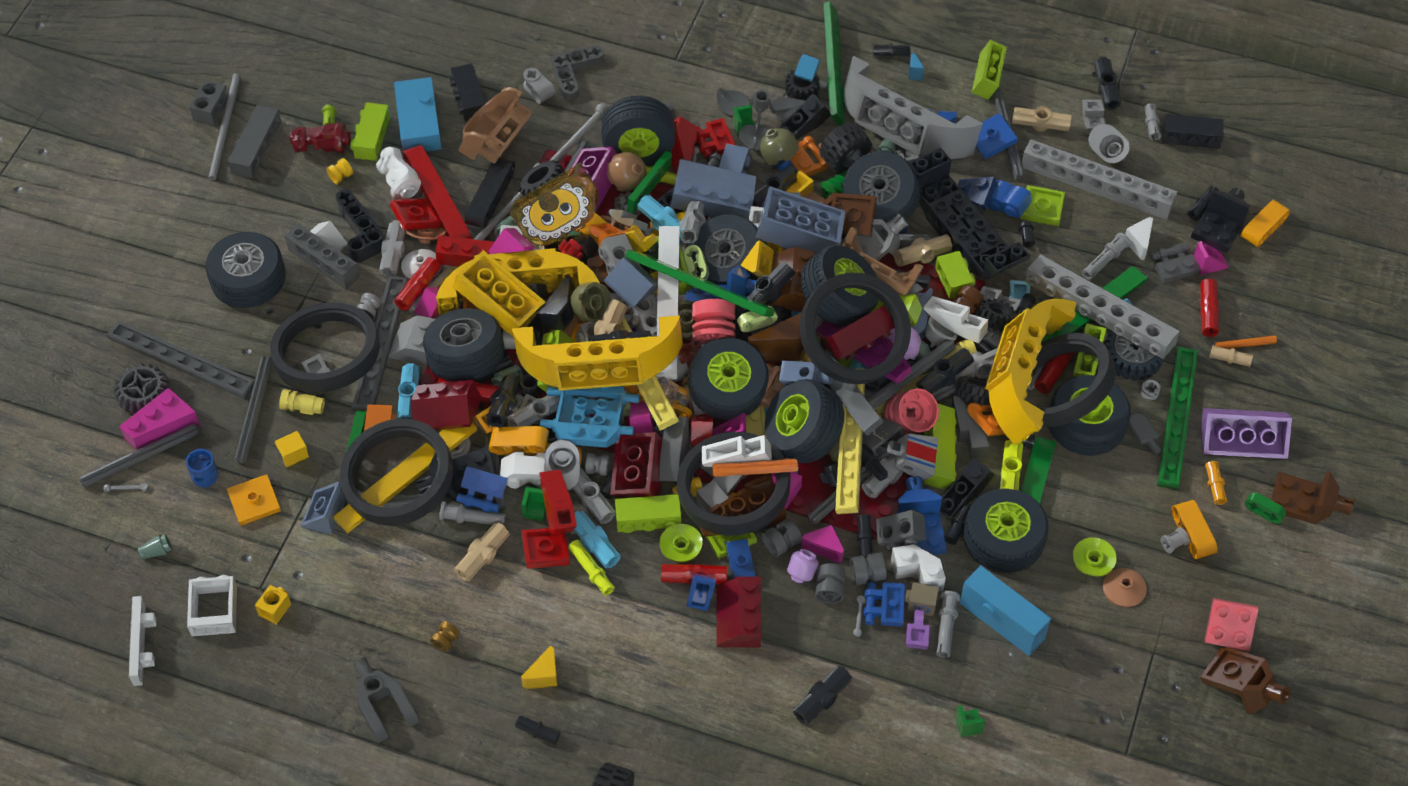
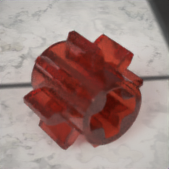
[678,341,701,367]

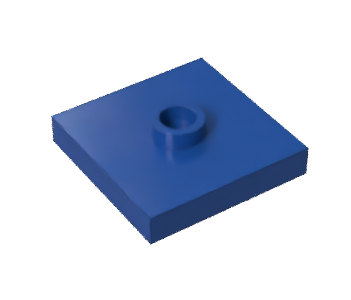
[976,113,1018,160]

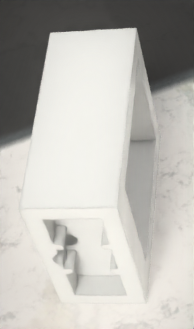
[187,575,237,636]

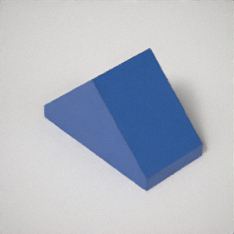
[686,573,716,611]

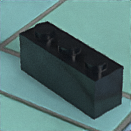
[449,63,486,122]
[1162,114,1224,149]

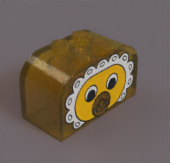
[509,162,599,246]

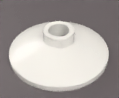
[401,249,440,280]

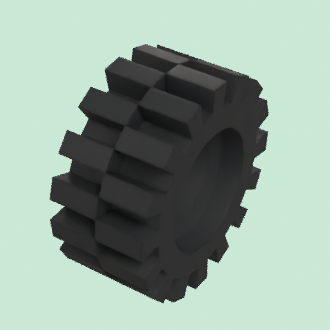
[785,69,819,101]
[977,298,1016,332]
[954,376,990,405]

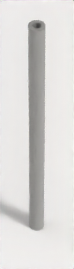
[209,73,241,180]

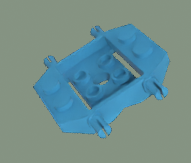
[540,386,640,448]

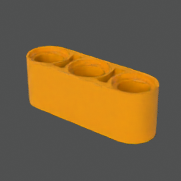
[1241,199,1291,247]
[488,426,549,455]
[1171,500,1218,560]

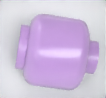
[787,549,819,583]

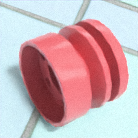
[692,299,735,344]
[884,388,939,435]

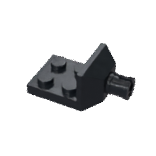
[1190,188,1250,253]
[415,446,497,501]

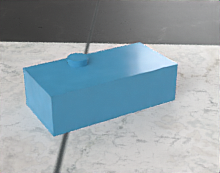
[394,77,442,152]
[960,565,1051,656]

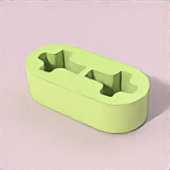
[684,245,709,280]
[737,306,778,333]

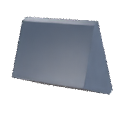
[604,257,658,308]
[301,482,346,535]

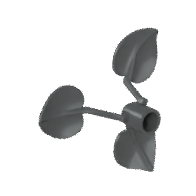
[717,88,805,151]

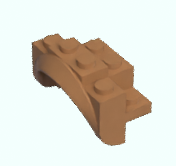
[458,87,533,164]
[841,227,923,296]

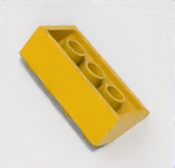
[453,250,545,337]

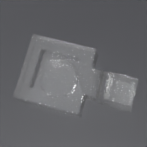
[658,376,689,406]

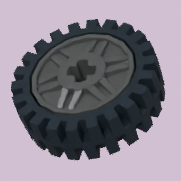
[1104,330,1164,381]

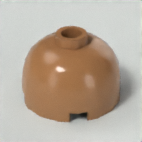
[607,152,646,192]

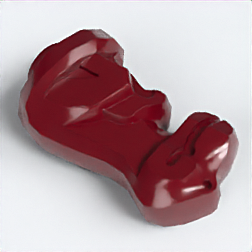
[289,122,351,154]

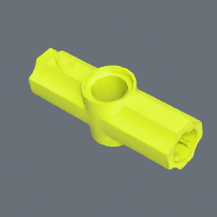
[1000,440,1023,491]

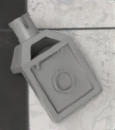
[840,213,909,261]

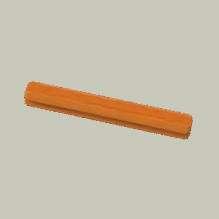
[713,459,798,477]

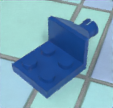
[686,265,757,301]
[897,476,947,555]

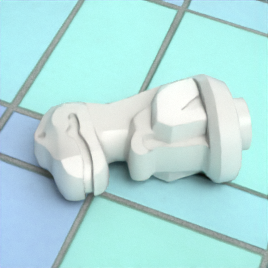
[376,147,421,200]

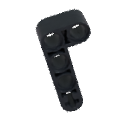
[336,189,384,263]

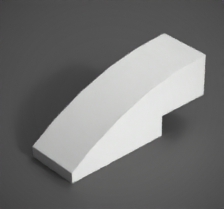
[924,296,988,343]
[702,435,772,467]

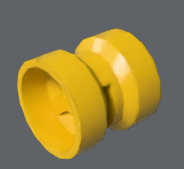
[326,158,353,184]

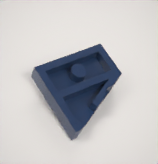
[957,177,997,210]

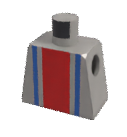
[887,434,938,481]

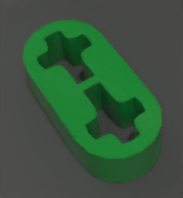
[1245,492,1286,524]

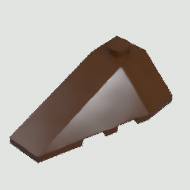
[700,474,786,537]

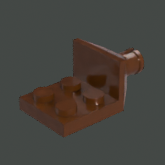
[822,193,877,237]
[1271,471,1355,524]
[1200,646,1290,715]

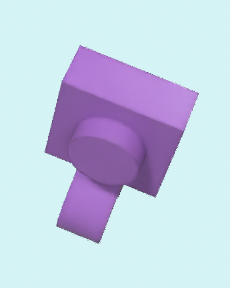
[905,610,930,649]

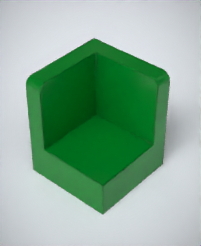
[733,105,755,137]
[521,487,546,521]
[955,705,985,737]

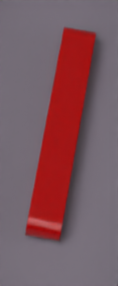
[403,145,472,239]

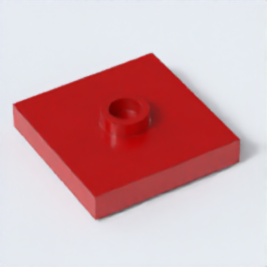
[389,198,441,230]
[521,528,570,569]

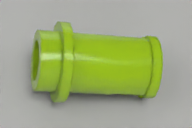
[322,105,337,125]

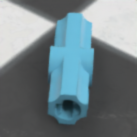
[638,195,684,243]
[397,363,420,419]
[574,511,621,568]

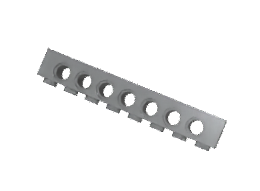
[1022,139,1177,220]
[599,234,689,384]
[1025,254,1179,359]

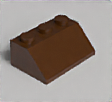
[766,247,814,313]

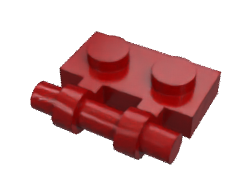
[696,118,736,159]

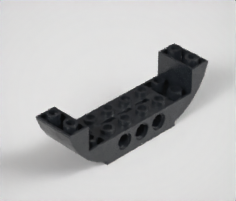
[909,147,1031,278]

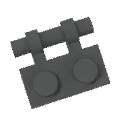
[1150,244,1201,283]

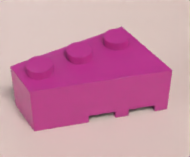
[119,388,200,450]

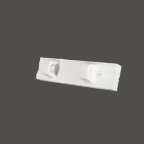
[129,596,156,686]

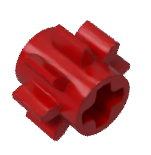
[558,239,583,260]

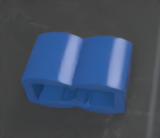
[988,180,1032,217]

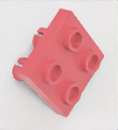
[1204,598,1259,651]

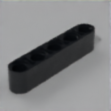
[465,158,515,228]

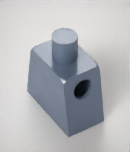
[779,361,833,386]

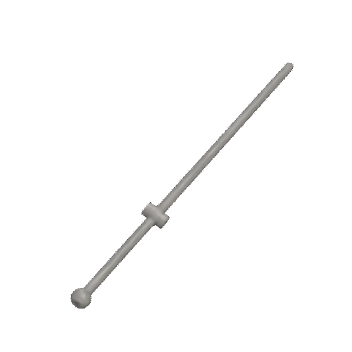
[409,103,609,313]

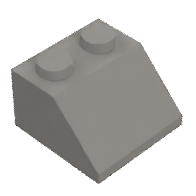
[388,315,435,366]

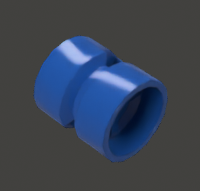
[186,449,219,487]

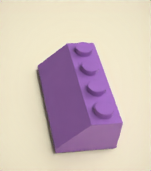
[1201,408,1292,459]

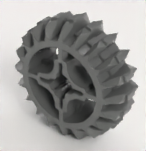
[113,363,171,415]

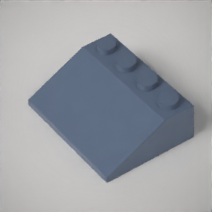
[670,159,756,219]
[756,187,845,256]

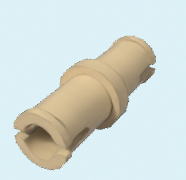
[1209,345,1253,367]

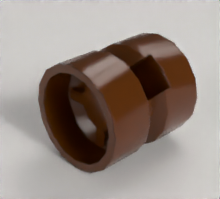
[952,286,984,315]

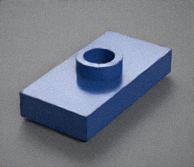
[725,539,756,579]

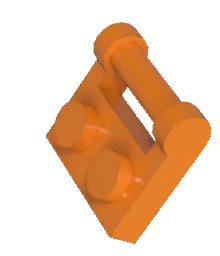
[790,135,829,177]
[967,403,1005,436]

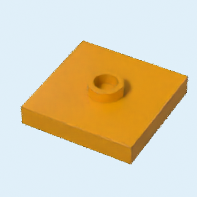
[226,474,281,526]

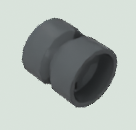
[762,518,802,558]
[850,552,886,585]
[815,563,845,604]

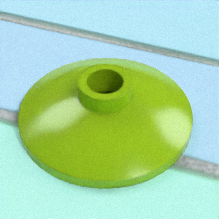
[659,524,703,563]
[1073,537,1117,577]

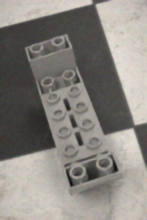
[843,56,983,159]

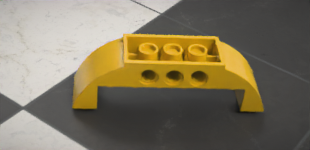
[436,248,600,316]
[985,299,1077,445]
[512,315,683,391]

